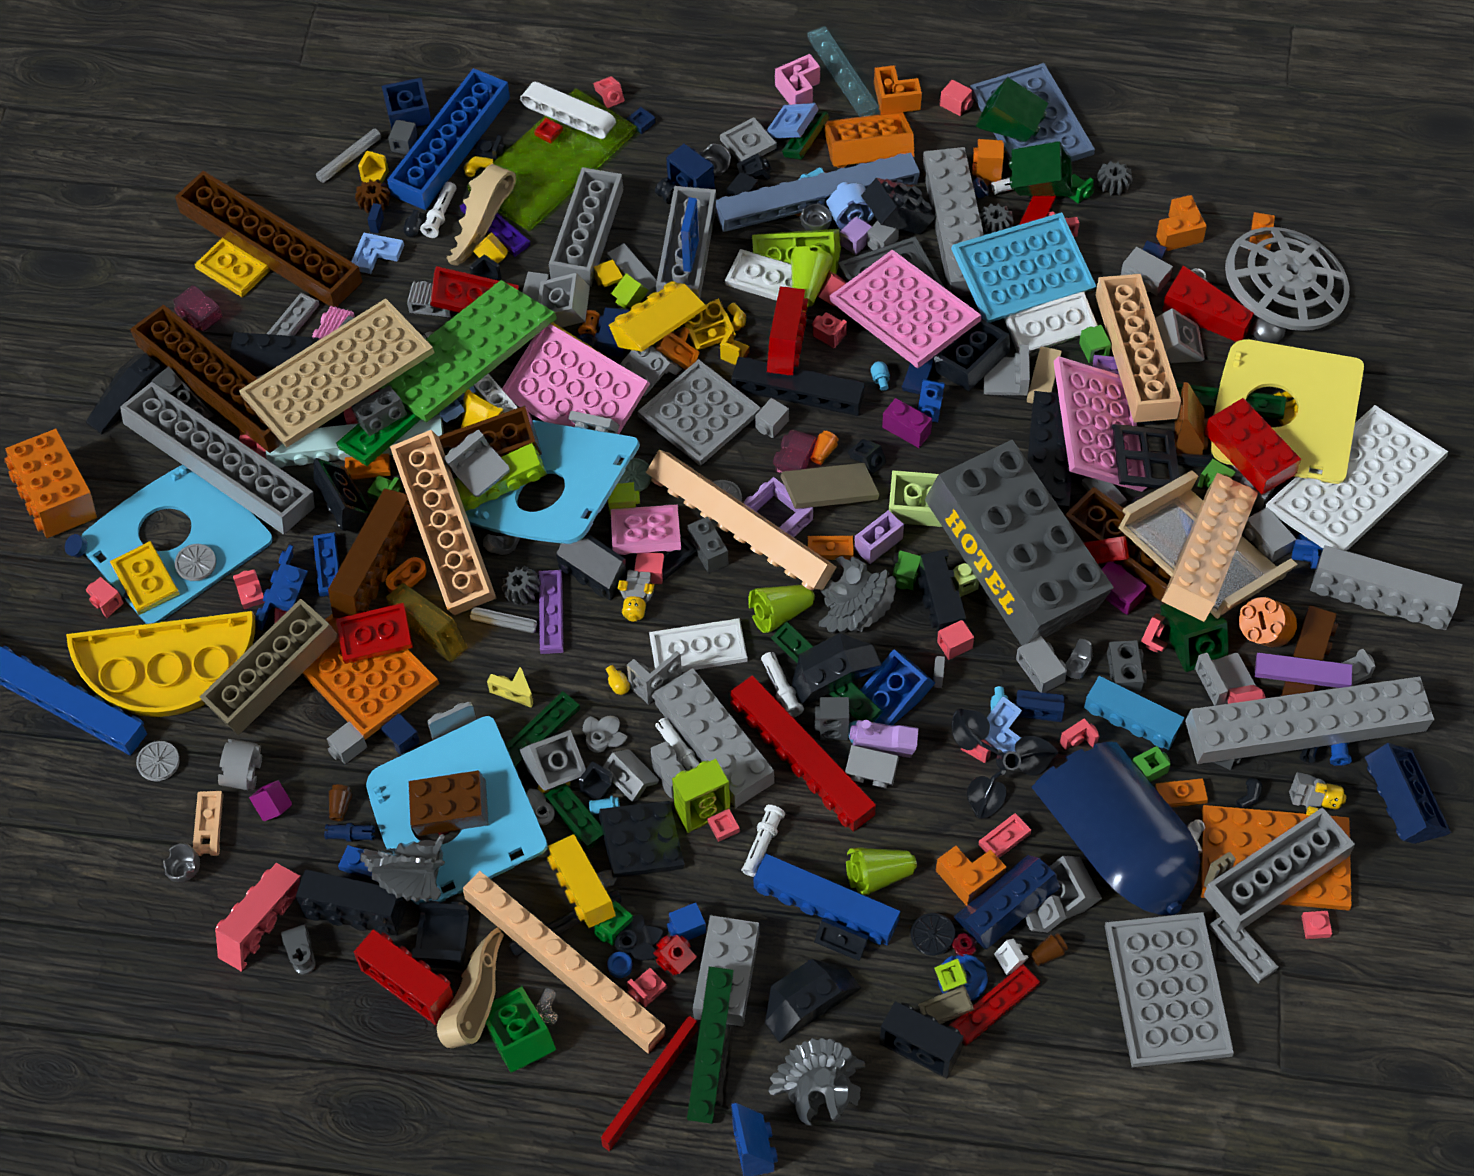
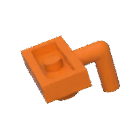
[655,327,700,370]

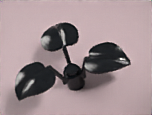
[951,708,1058,819]

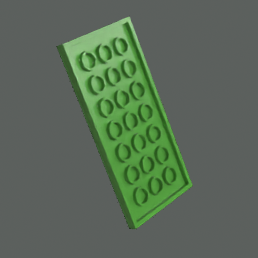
[378,280,557,422]

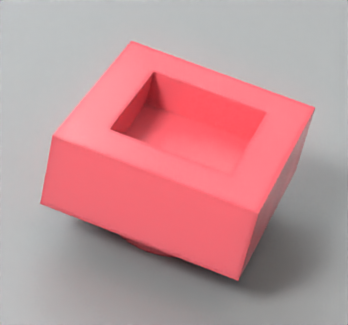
[708,809,740,842]
[1302,911,1332,939]

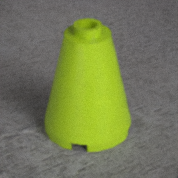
[791,246,833,307]
[748,585,815,633]
[846,848,917,896]

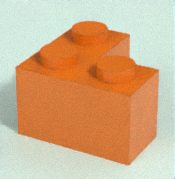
[874,65,922,115]
[972,139,1004,185]
[1156,195,1207,251]
[936,846,1006,906]

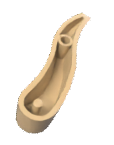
[447,164,516,266]
[437,927,504,1048]

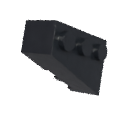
[916,549,966,633]

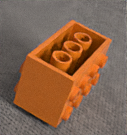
[4,429,97,538]

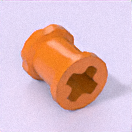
[578,310,600,336]

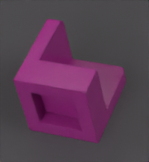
[249,780,292,821]

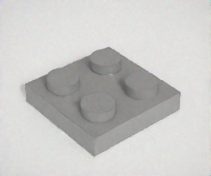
[720,117,776,162]

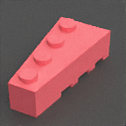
[215,863,300,972]

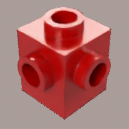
[653,935,696,975]

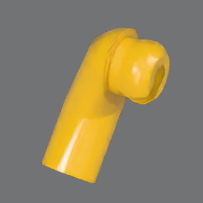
[464,156,493,177]
[727,303,746,331]

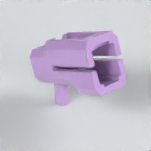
[850,720,918,758]

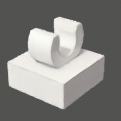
[994,939,1029,975]

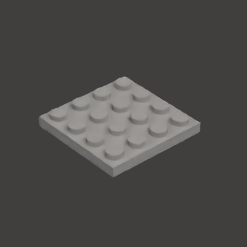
[638,359,761,466]

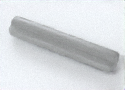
[470,607,537,633]

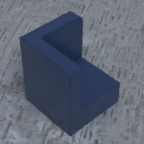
[382,714,420,755]

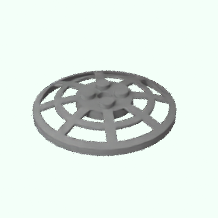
[1225,227,1349,331]

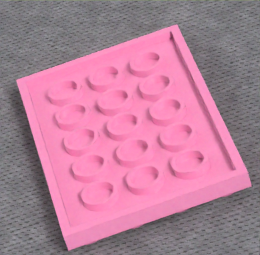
[830,250,981,368]
[502,324,650,434]
[1054,356,1147,492]

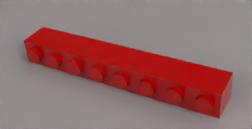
[730,675,876,832]

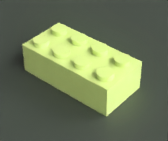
[889,471,942,527]

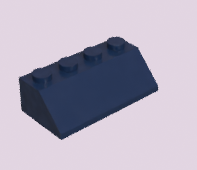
[1365,743,1451,844]
[954,855,1060,950]

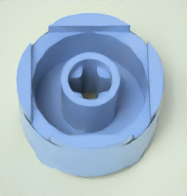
[826,182,874,230]

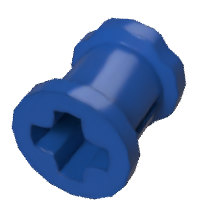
[1329,742,1352,765]

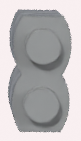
[651,741,685,799]

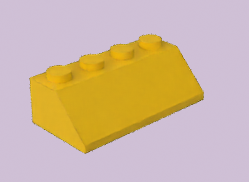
[609,281,706,352]

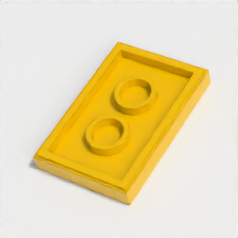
[195,238,270,298]
[110,541,180,615]

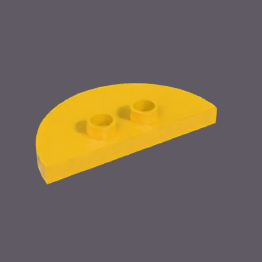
[66,611,255,717]

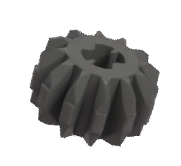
[1097,160,1133,196]
[980,203,1014,235]
[502,565,541,605]

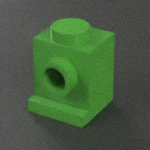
[1198,459,1236,488]
[893,551,921,590]
[1132,746,1170,782]

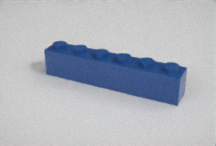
[753,854,900,945]

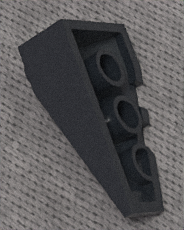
[86,354,162,435]

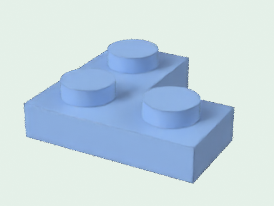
[351,233,404,274]
[985,696,1022,751]

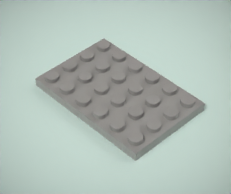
[1105,912,1234,1067]

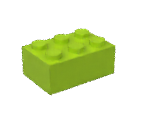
[672,758,730,833]

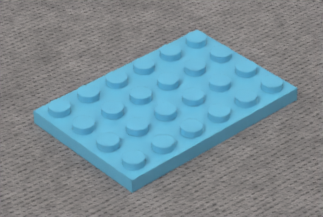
[951,213,1096,323]

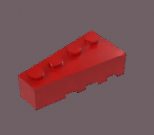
[1162,266,1254,342]

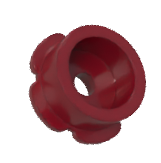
[952,933,977,957]

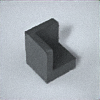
[388,120,418,154]

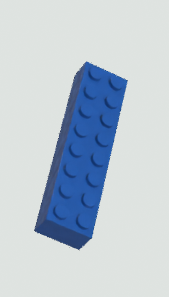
[387,68,510,210]

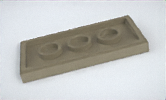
[781,463,879,509]

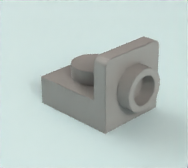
[1342,648,1375,686]
[1025,895,1067,933]

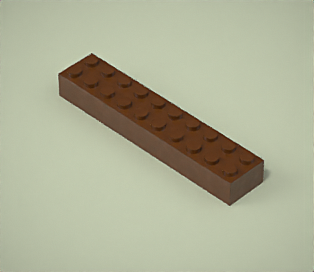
[175,171,362,307]
[130,304,283,453]

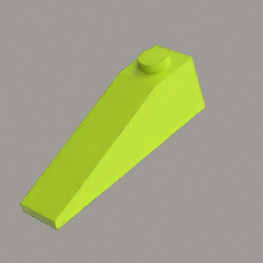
[752,229,841,274]

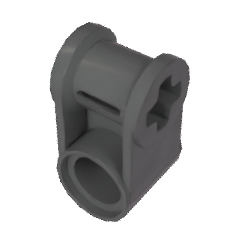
[281,924,316,975]

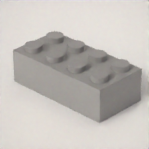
[693,915,759,1026]

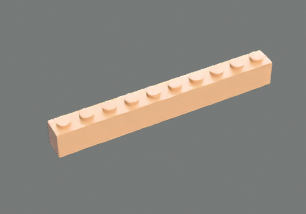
[646,450,837,591]
[463,871,665,1054]

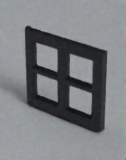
[1111,424,1180,488]

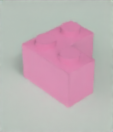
[775,54,820,105]

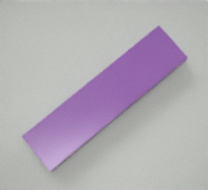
[539,570,564,654]
[1255,653,1352,688]

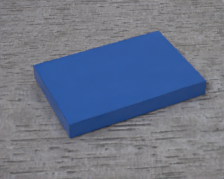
[681,197,699,272]

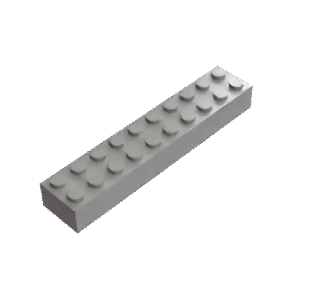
[120,382,315,534]
[1185,677,1434,764]

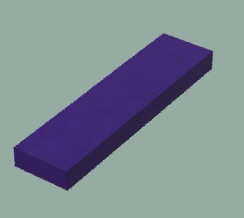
[460,203,530,257]

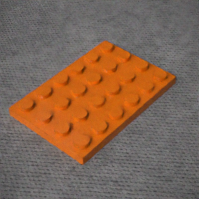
[302,610,439,740]
[1201,805,1351,910]

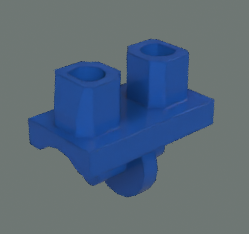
[918,379,945,422]
[1292,534,1323,569]

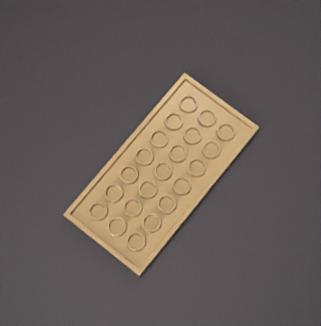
[239,298,435,448]

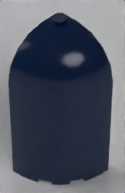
[1032,742,1200,916]

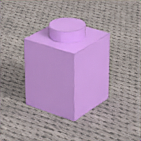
[840,216,872,255]

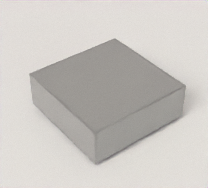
[933,656,945,688]

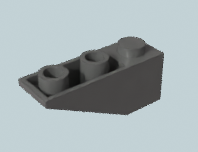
[152,366,213,419]

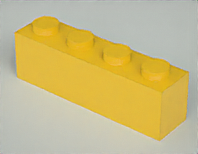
[547,834,616,928]

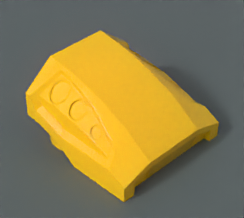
[684,299,736,350]
[461,389,503,428]

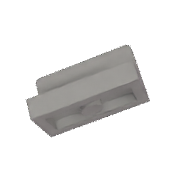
[603,750,659,802]

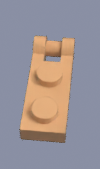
[193,791,223,856]

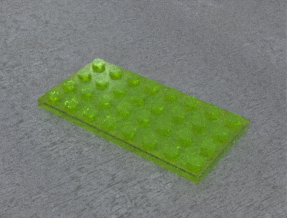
[467,88,637,231]

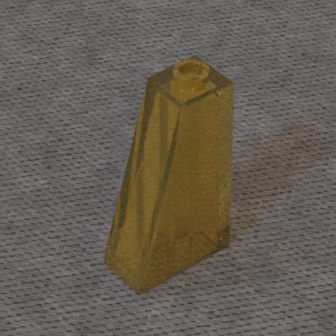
[386,583,467,662]

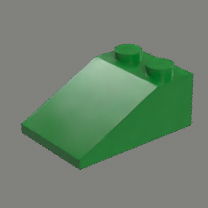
[485,987,556,1073]

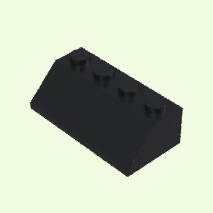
[230,332,319,377]

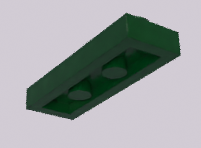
[782,111,830,160]
[545,783,604,850]

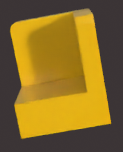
[358,151,389,183]
[473,232,508,264]
[594,259,623,287]
[720,329,750,365]

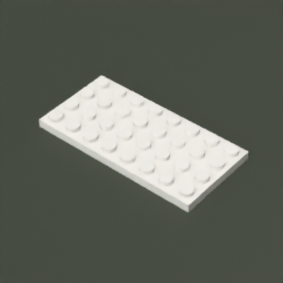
[1265,405,1448,551]

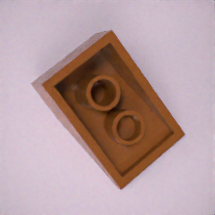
[1175,382,1208,455]

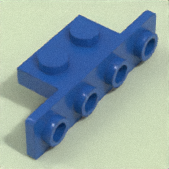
[255,545,307,630]

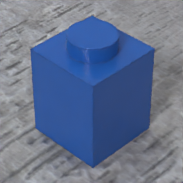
[667,903,706,941]

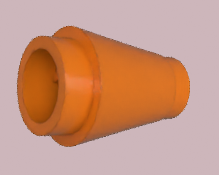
[810,431,838,465]

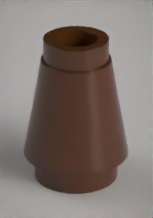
[329,785,352,822]
[1030,933,1068,966]

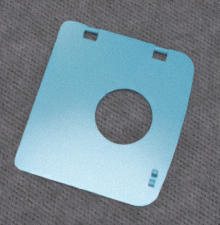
[466,420,640,544]
[82,465,273,624]
[366,716,548,905]

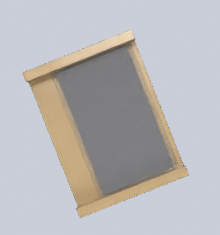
[1119,471,1298,619]

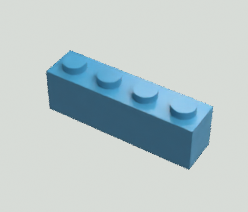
[1084,676,1184,750]

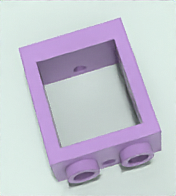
[744,477,813,537]

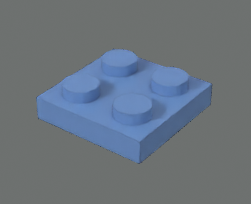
[766,103,819,138]

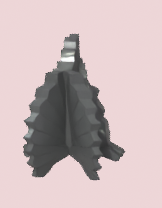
[819,556,897,633]
[361,834,445,902]
[768,1037,865,1126]

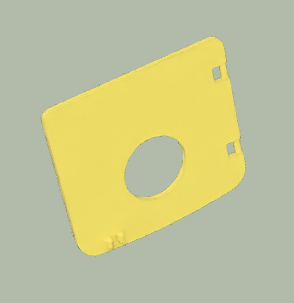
[1211,340,1364,484]

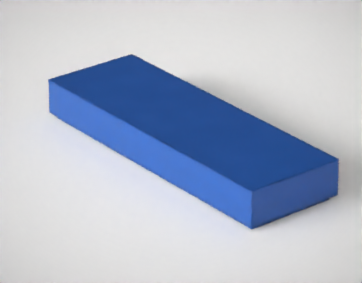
[313,532,340,597]

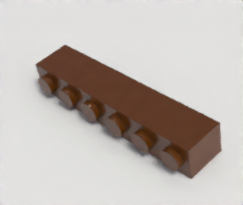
[1281,605,1338,696]

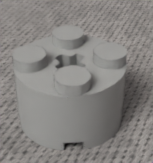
[218,739,263,790]

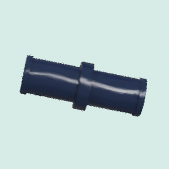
[324,823,375,842]

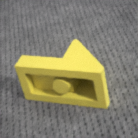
[487,667,533,708]

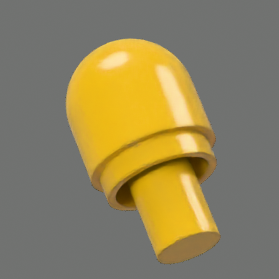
[606,665,630,695]

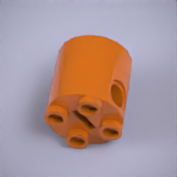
[1239,597,1297,648]

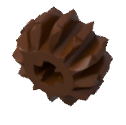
[355,179,391,214]

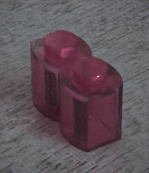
[173,285,223,332]
[773,429,816,474]

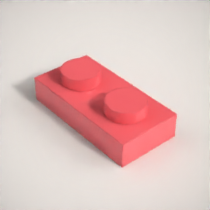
[978,813,1031,858]

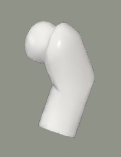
[1188,819,1205,854]

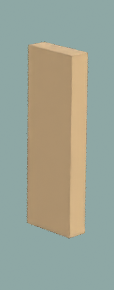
[1027,346,1062,403]

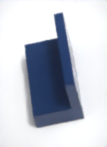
[1016,690,1064,722]

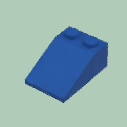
[860,649,936,726]
[731,1103,778,1176]

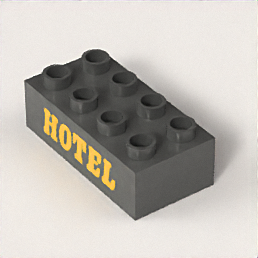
[925,440,1114,646]

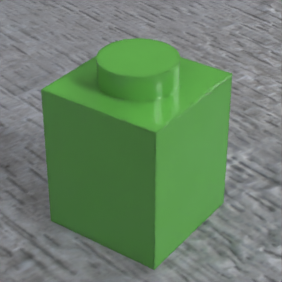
[1079,325,1111,363]

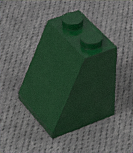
[976,77,1048,142]
[1009,141,1073,196]
[1160,604,1228,672]

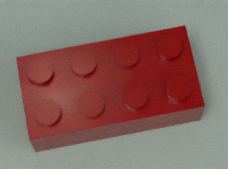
[767,286,808,375]
[1204,398,1301,495]
[354,929,454,1026]

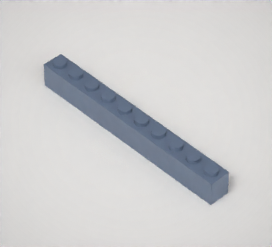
[715,153,920,232]

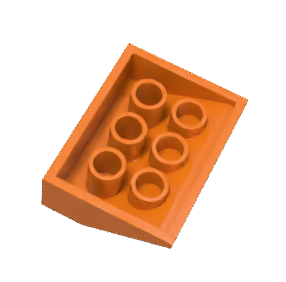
[824,112,914,168]

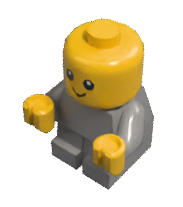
[618,570,654,622]
[1289,772,1346,816]

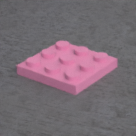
[611,505,681,555]

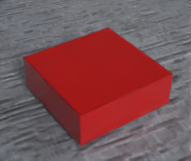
[534,118,563,144]

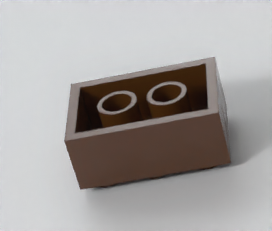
[409,770,488,836]

